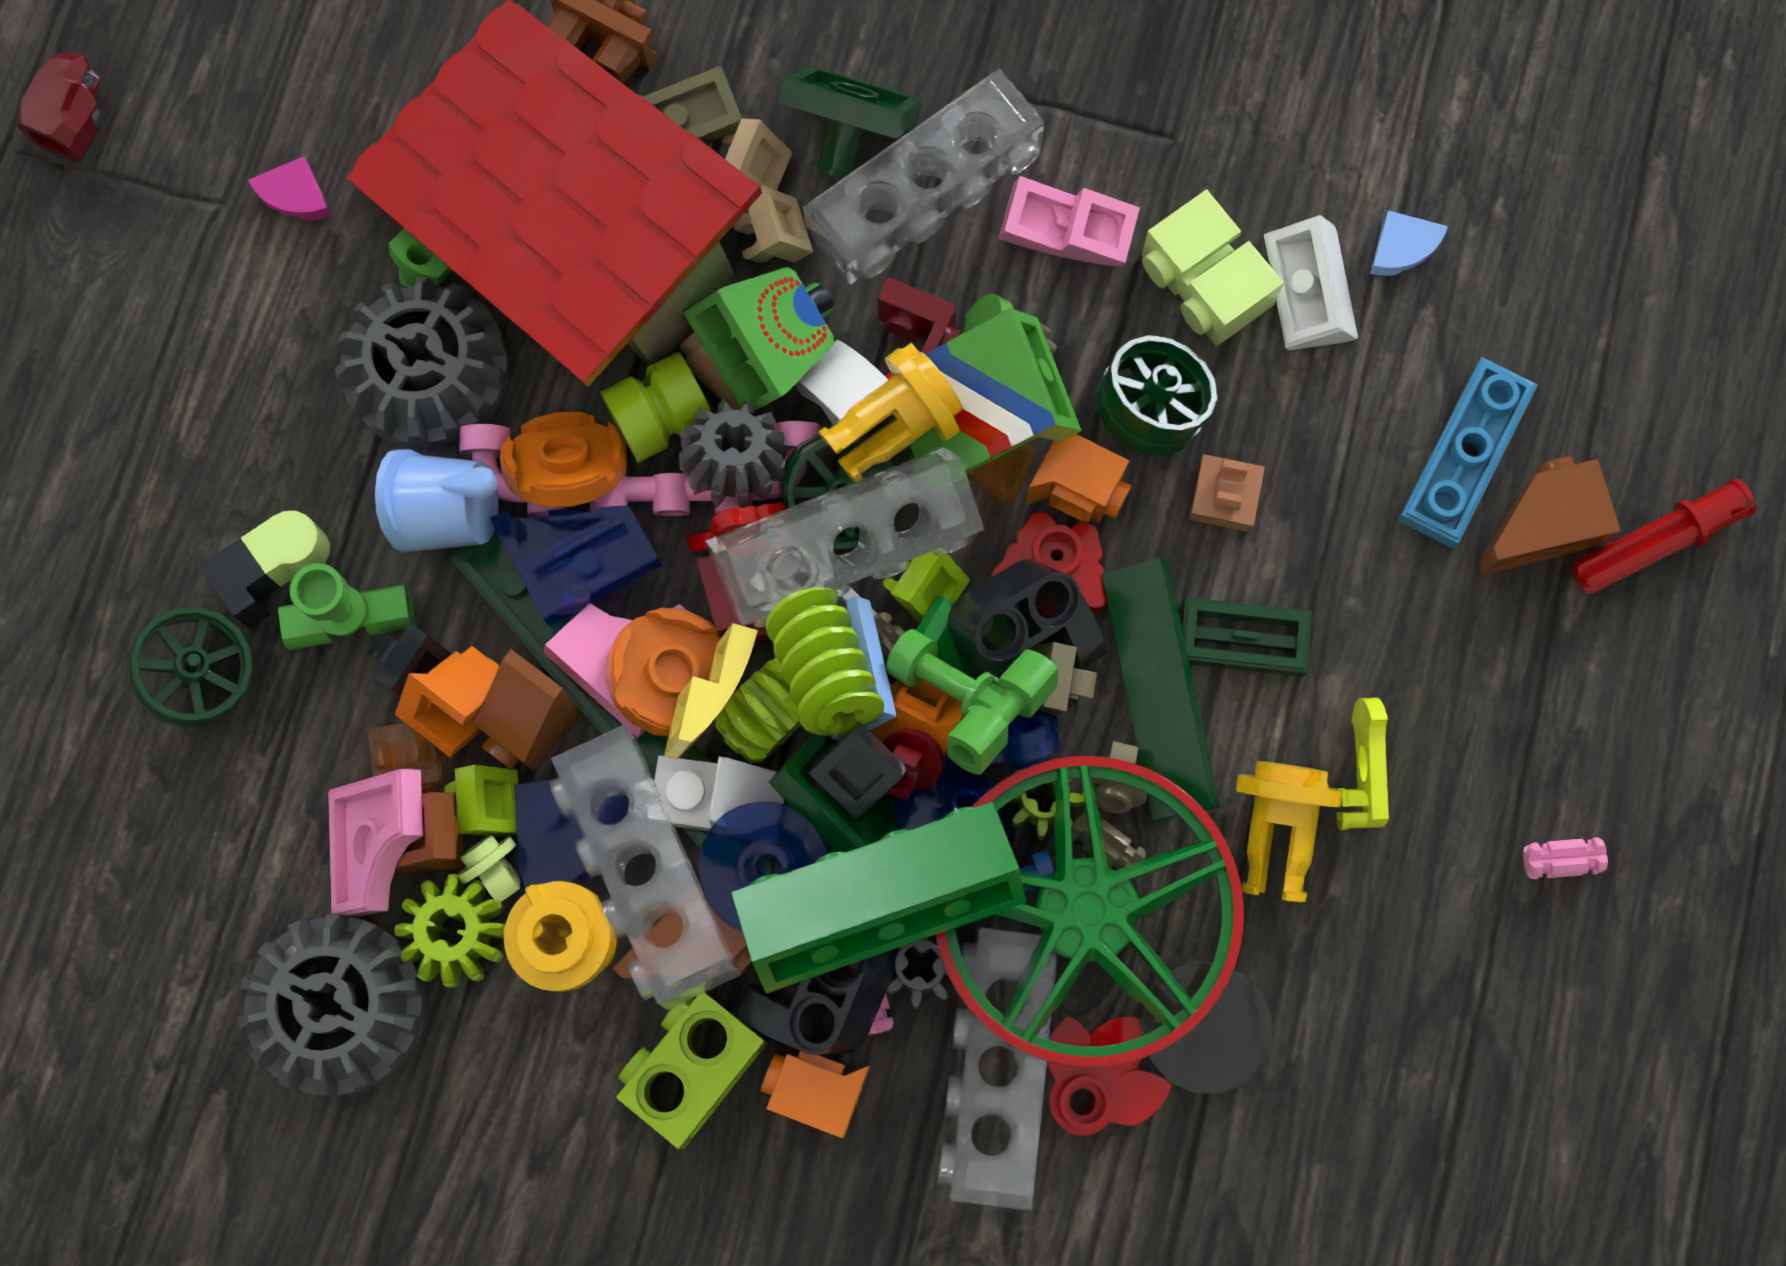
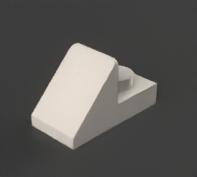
[648,756,785,841]

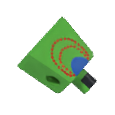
[683,267,834,410]

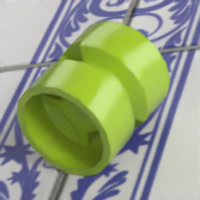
[600,352,711,463]

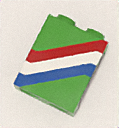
[885,308,1081,495]

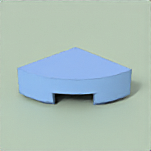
[1369,210,1448,276]

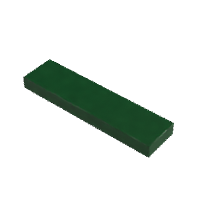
[1102,557,1220,822]

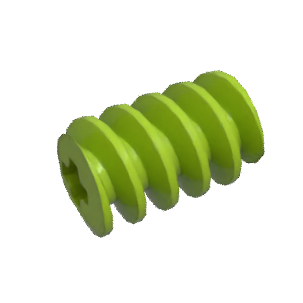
[766,587,885,736]

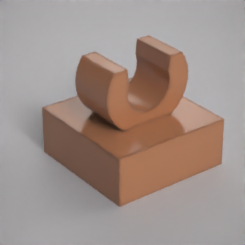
[1189,454,1265,532]

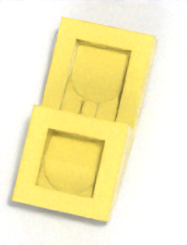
[664,623,758,760]

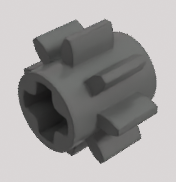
[887,937,948,1009]

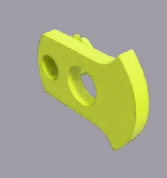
[1335,698,1389,831]

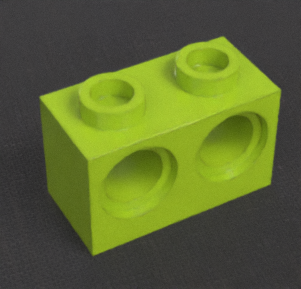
[616,991,768,1149]

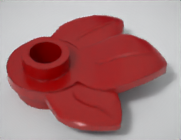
[1046,1016,1172,1136]

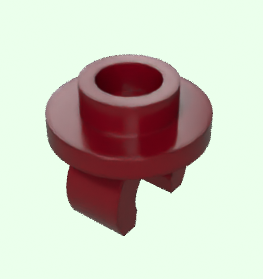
[882,728,944,801]

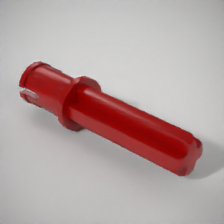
[1571,478,1757,594]

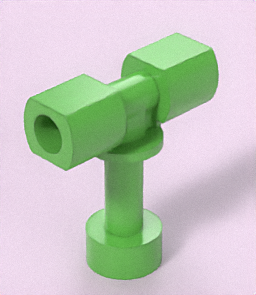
[278,563,417,650]
[886,629,1058,775]

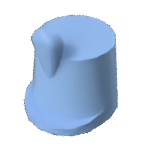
[375,449,499,553]

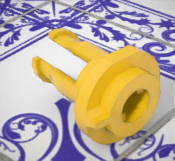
[818,343,963,484]
[1235,761,1343,902]
[504,881,618,992]

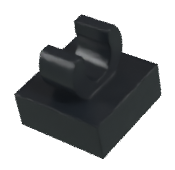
[368,625,452,697]
[809,721,907,819]

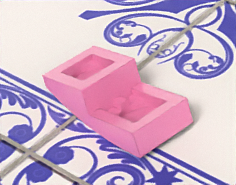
[998,176,1140,267]

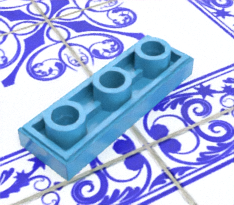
[1397,357,1538,549]

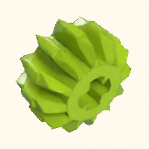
[715,657,802,764]
[395,874,505,988]

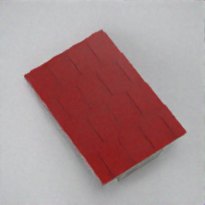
[346,0,762,387]

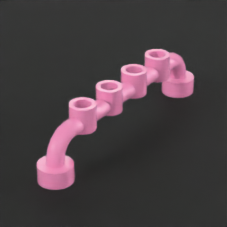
[459,421,821,518]

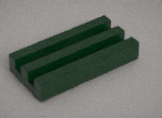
[1182,597,1312,677]

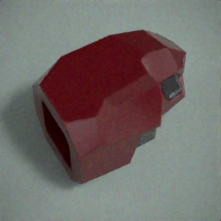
[17,52,100,162]

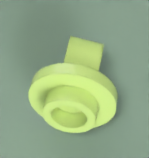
[458,834,523,902]

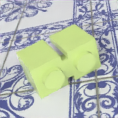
[1142,189,1284,347]

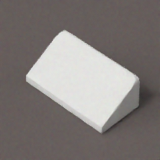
[1264,215,1358,350]

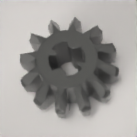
[679,397,787,508]

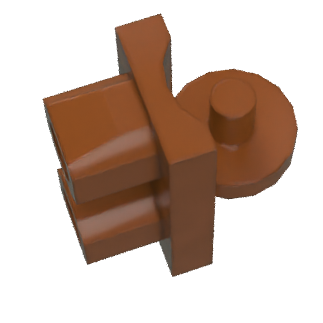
[547,0,658,84]

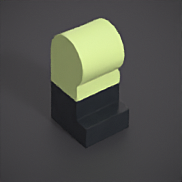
[198,511,330,629]

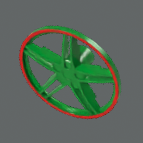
[935,756,1244,1067]

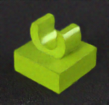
[883,541,970,624]
[444,765,522,837]

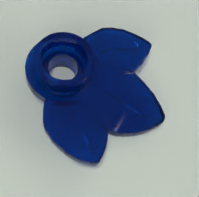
[944,711,1061,770]

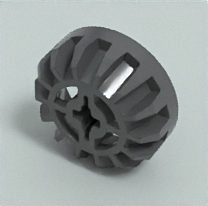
[335,277,510,449]
[238,914,426,1096]

